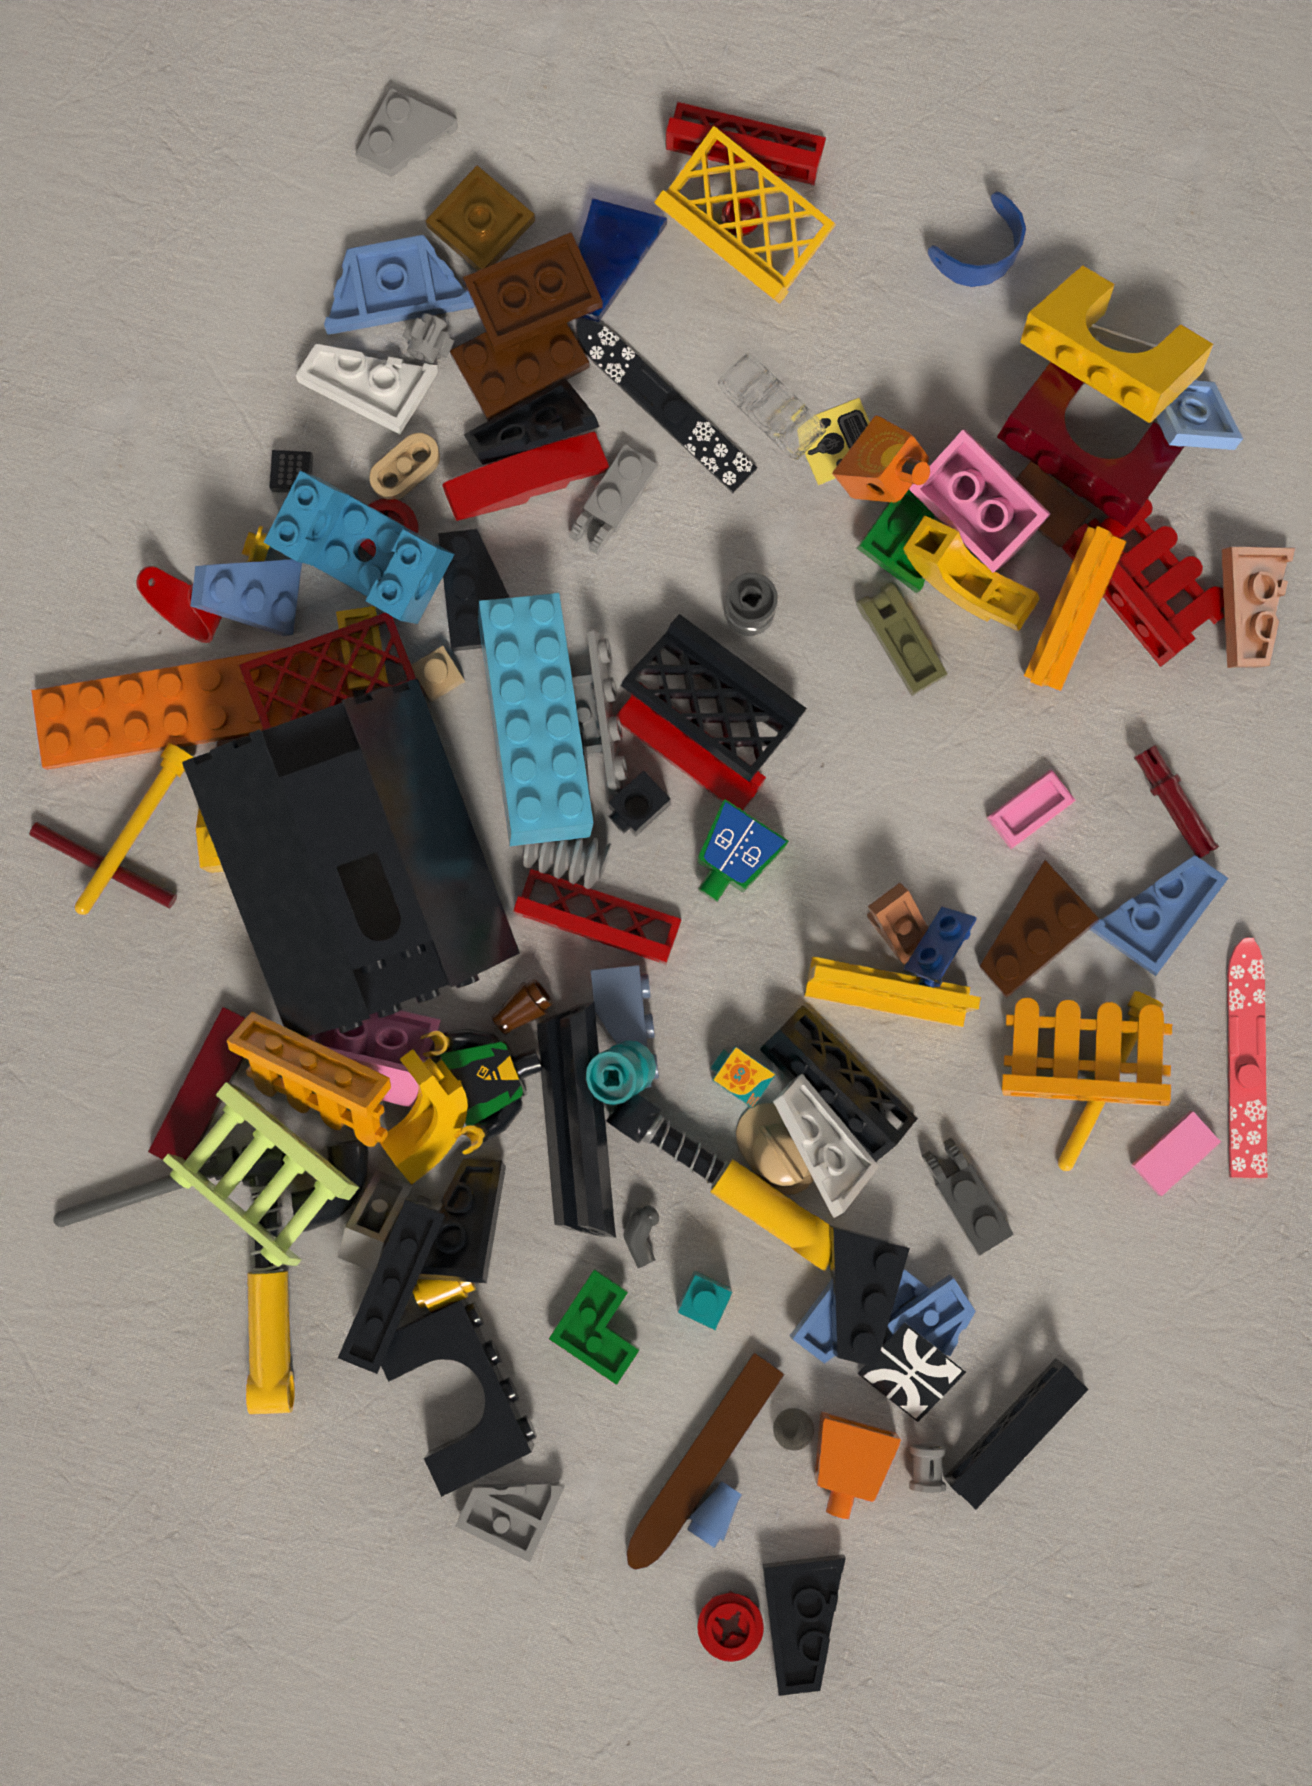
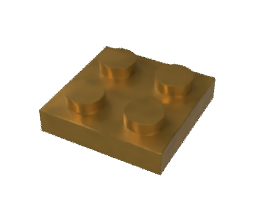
[425,165,535,271]

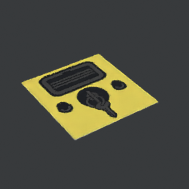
[792,398,870,485]

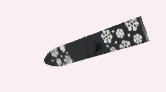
[577,318,757,493]

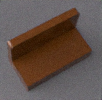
[1016,461,1092,547]

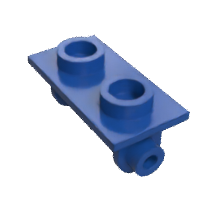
[903,906,977,988]

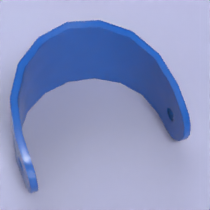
[928,191,1026,287]

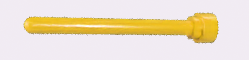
[75,743,193,915]
[1058,991,1164,1171]

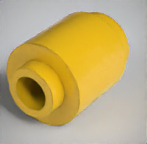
[413,1279,476,1313]

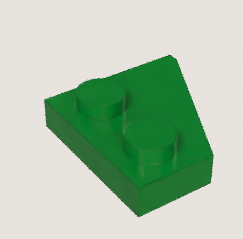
[856,489,934,593]

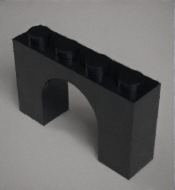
[381,1298,537,1497]

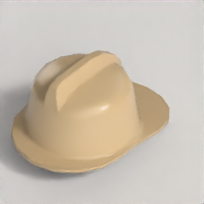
[736,1103,814,1195]

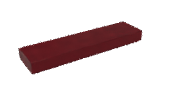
[148,1007,246,1160]

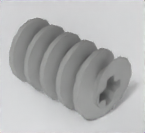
[523,838,612,889]

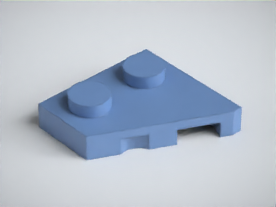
[888,1274,976,1356]

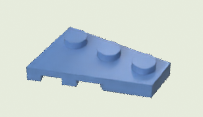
[190,559,302,636]
[1089,855,1229,976]
[789,1269,929,1364]

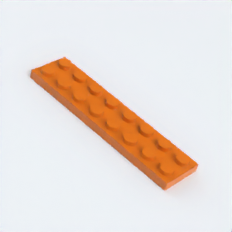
[31,640,355,770]

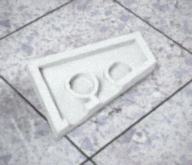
[296,344,438,434]

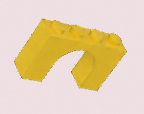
[1020,265,1213,423]

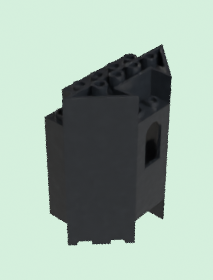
[182,679,520,1037]

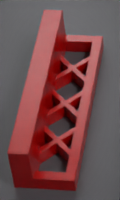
[666,102,826,185]
[616,681,766,811]
[513,869,682,965]

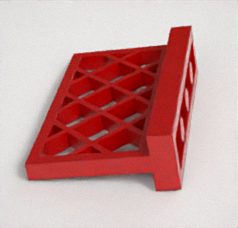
[239,613,425,730]

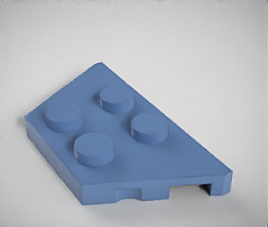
[324,235,474,335]

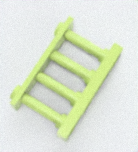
[163,1082,359,1267]

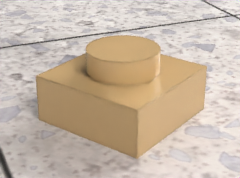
[411,646,465,702]

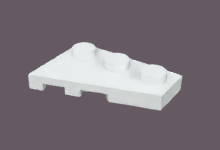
[773,1074,880,1218]

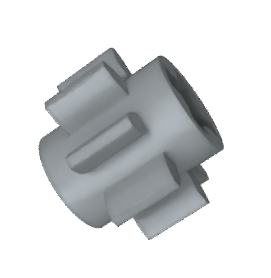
[402,313,454,364]

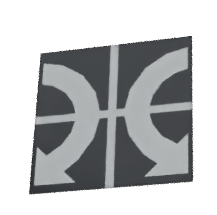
[857,1323,966,1422]

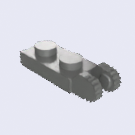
[922,1138,1014,1256]

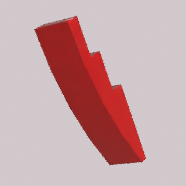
[442,431,609,521]

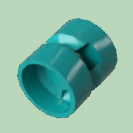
[586,1040,656,1105]

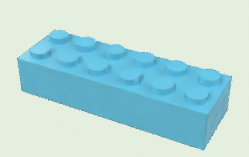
[478,593,594,846]

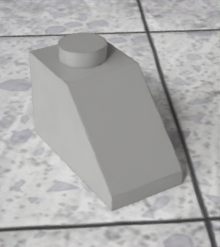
[337,1170,413,1272]

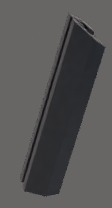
[537,1001,616,1238]

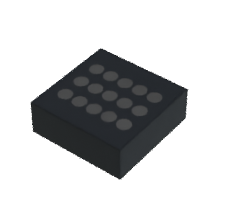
[269,450,313,493]

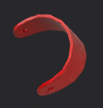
[136,566,222,643]

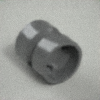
[724,573,778,636]

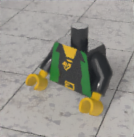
[420,1029,543,1154]

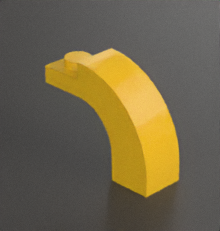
[903,516,1040,632]
[378,1049,468,1185]

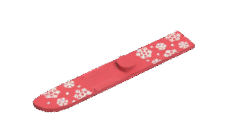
[1227,937,1268,1178]

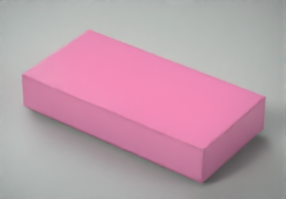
[987,769,1076,849]
[1131,1111,1221,1196]

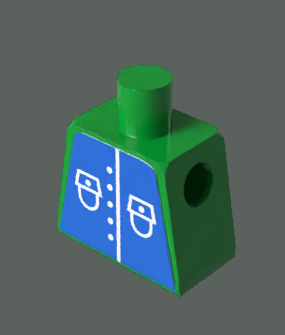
[697,799,789,902]

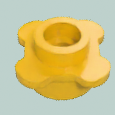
[241,525,270,562]

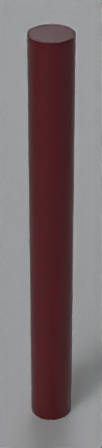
[29,822,177,909]

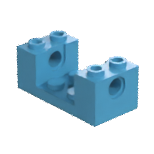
[263,471,454,624]

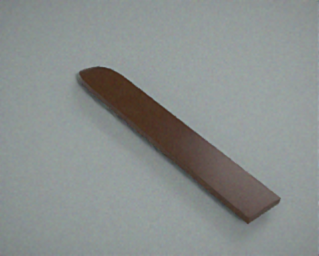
[627,1352,785,1570]

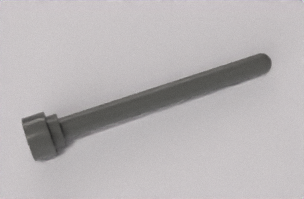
[53,1146,240,1227]

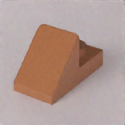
[867,883,928,965]

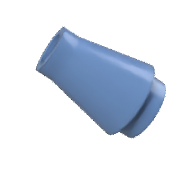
[687,1481,742,1548]

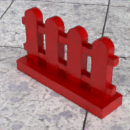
[1061,499,1225,667]

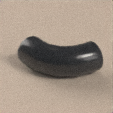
[291,1140,369,1232]

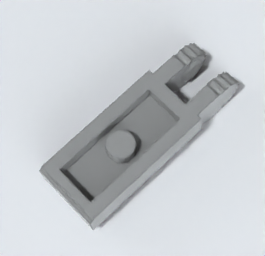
[569,444,658,554]

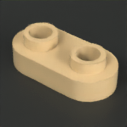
[369,433,440,500]

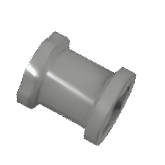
[909,1444,947,1493]

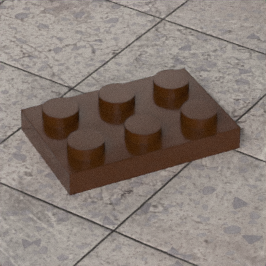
[463,232,603,353]
[450,323,590,421]

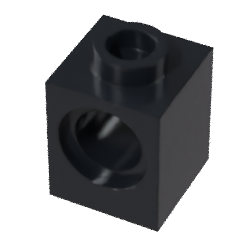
[608,770,671,837]

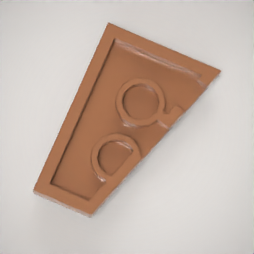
[1222,547,1295,668]

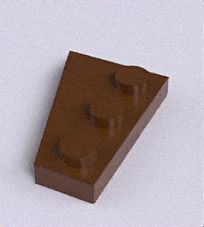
[979,860,1099,999]

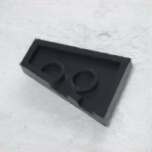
[464,378,600,465]
[438,529,510,651]
[418,1159,506,1283]
[829,1225,910,1368]
[763,1554,846,1696]

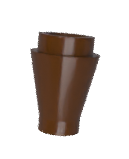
[491,979,553,1035]

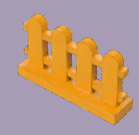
[1002,997,1172,1106]
[227,1011,391,1147]

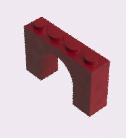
[997,362,1185,527]

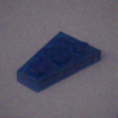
[578,198,667,322]

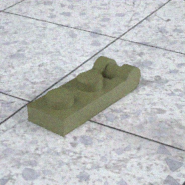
[856,582,948,696]

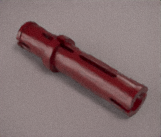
[1134,744,1219,858]

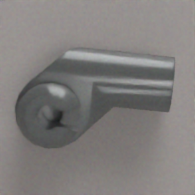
[623,1206,659,1268]

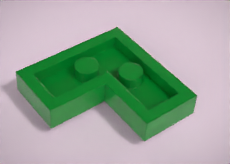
[549,1268,640,1385]

